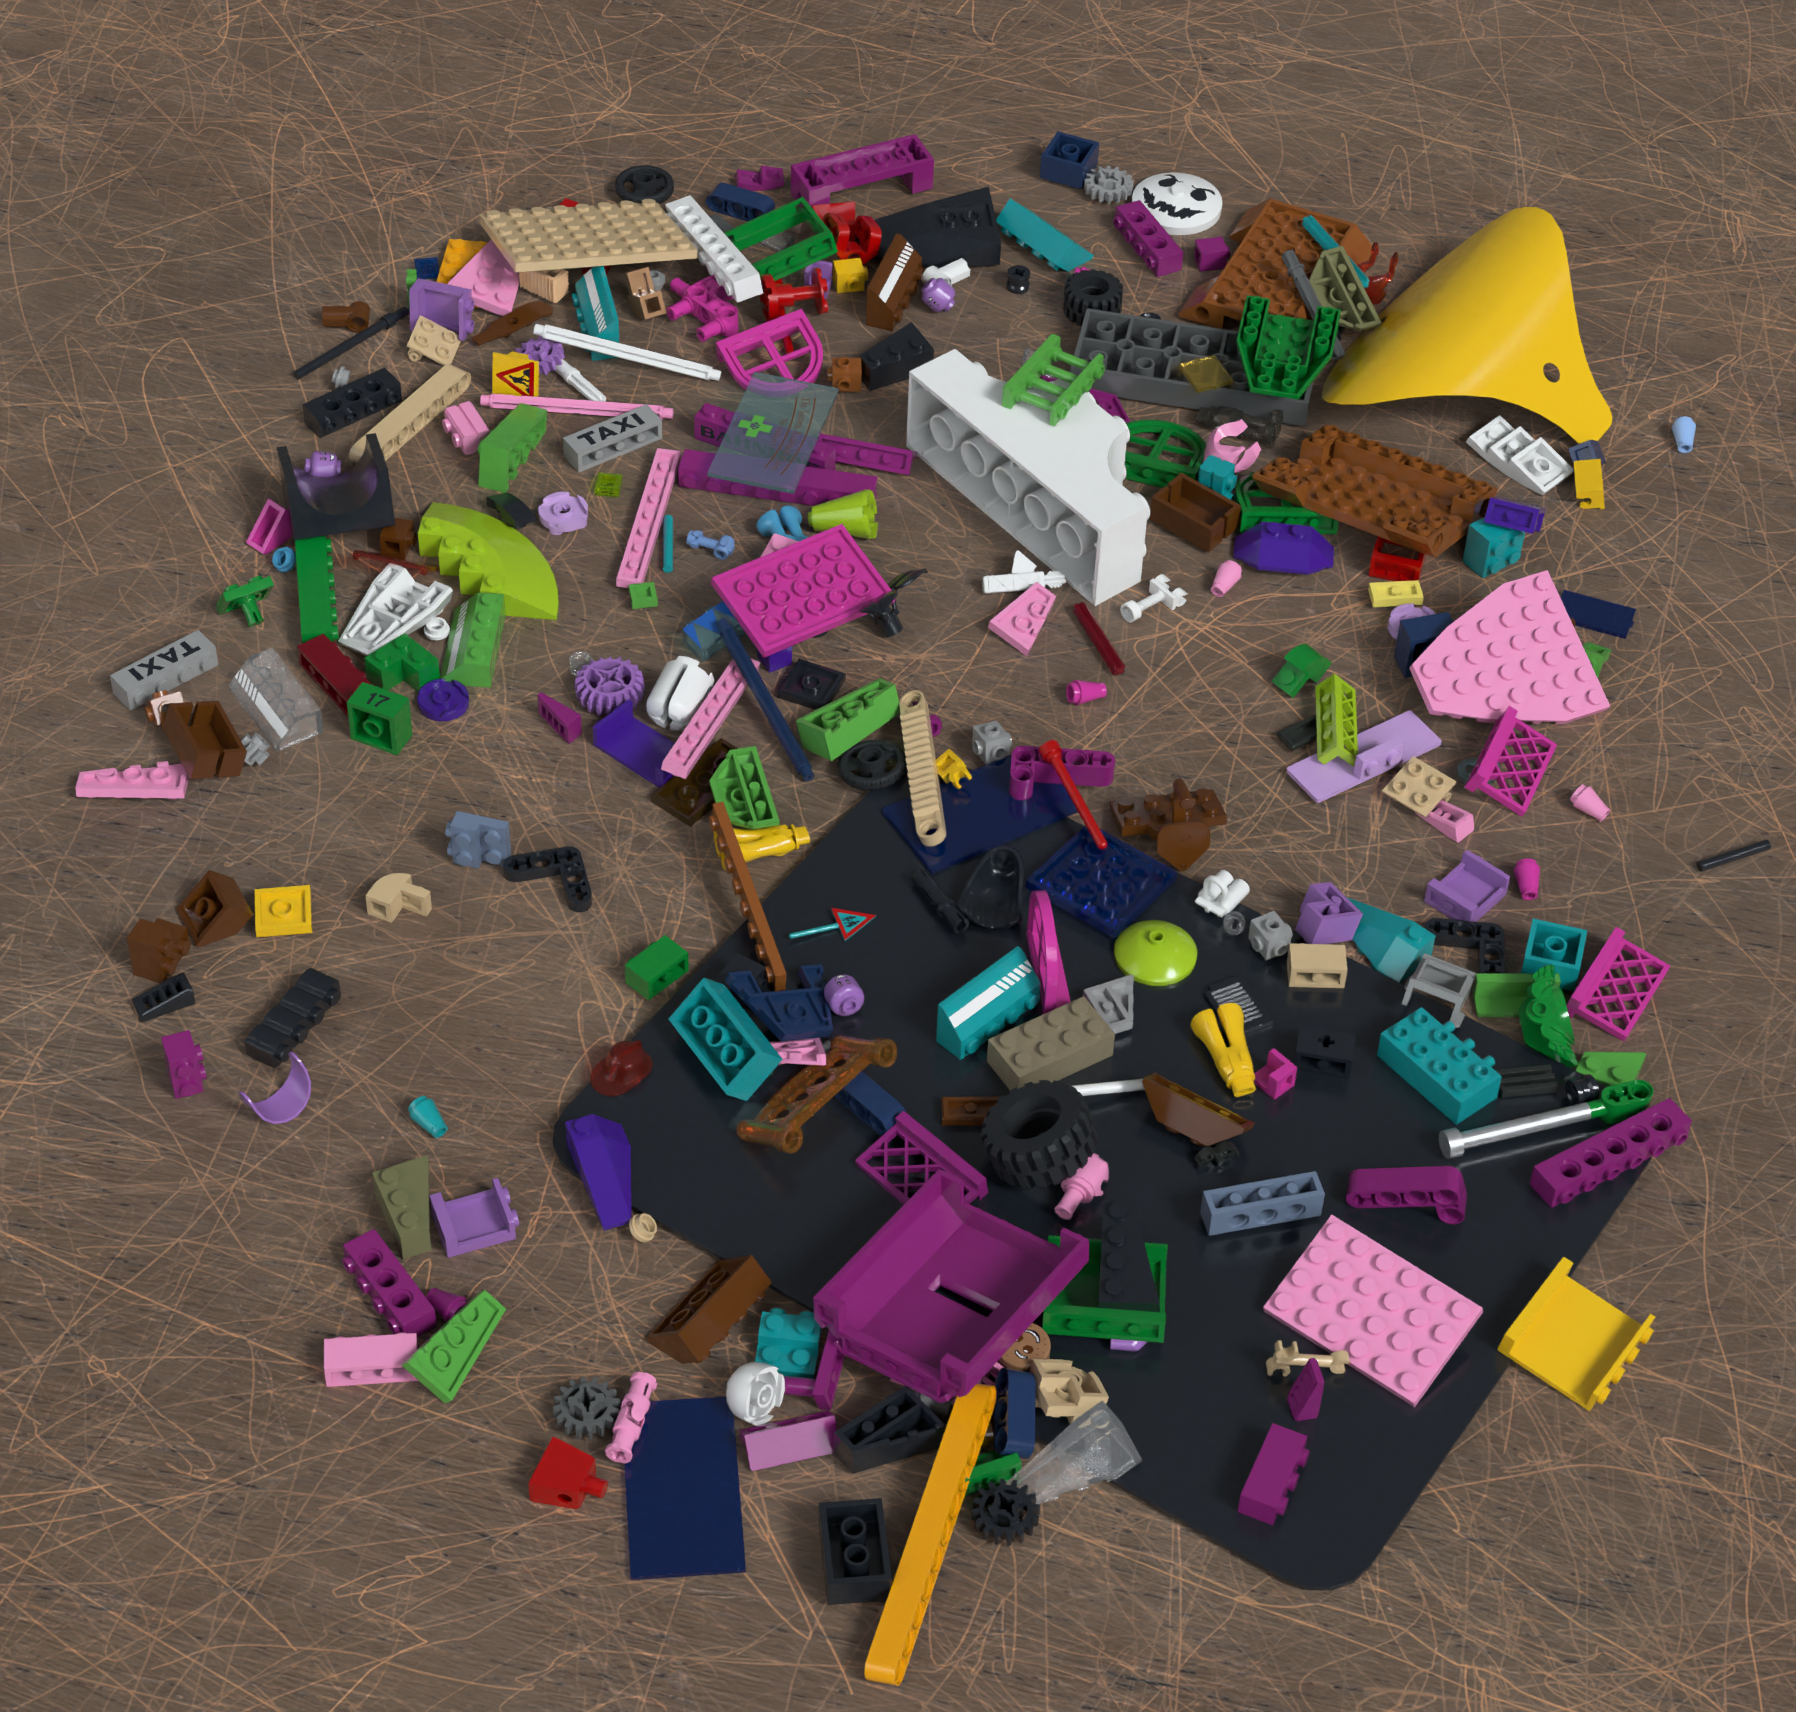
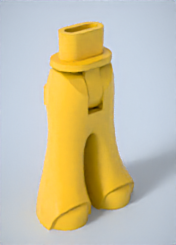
[714,824,810,870]
[1191,1003,1256,1097]

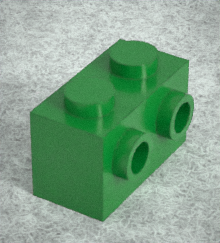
[625,935,689,1001]

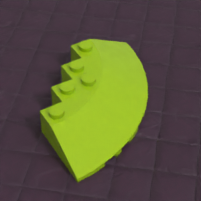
[418,502,559,620]

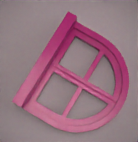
[716,308,823,399]
[1026,890,1071,1014]

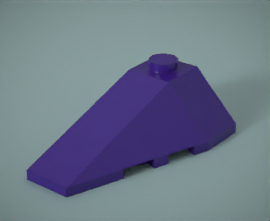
[565,1114,632,1231]

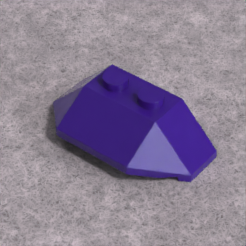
[1233,521,1334,575]

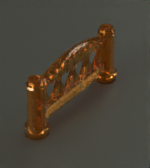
[736,1035,897,1153]

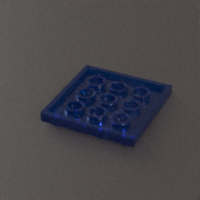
[1025,826,1178,939]

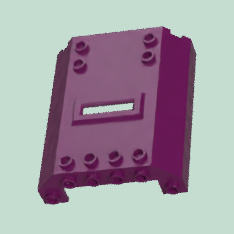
[813,1169,1089,1403]

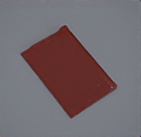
[353,550,440,576]

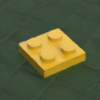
[255,885,312,937]

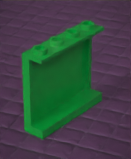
[1042,1235,1168,1343]

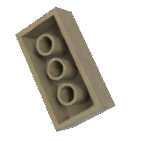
[987,996,1115,1090]

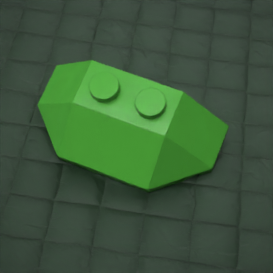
[709,746,780,829]

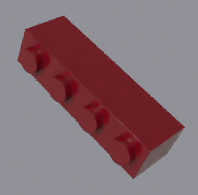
[297,634,376,718]

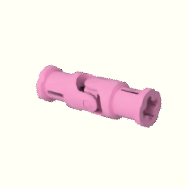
[605,1372,657,1463]

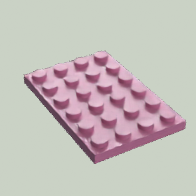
[1263,1215,1483,1407]

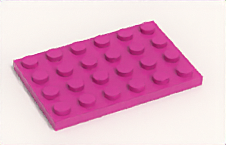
[711,524,895,658]

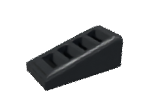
[132,972,195,1022]

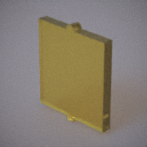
[1179,355,1233,393]

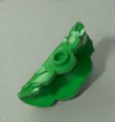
[1518,965,1578,1068]

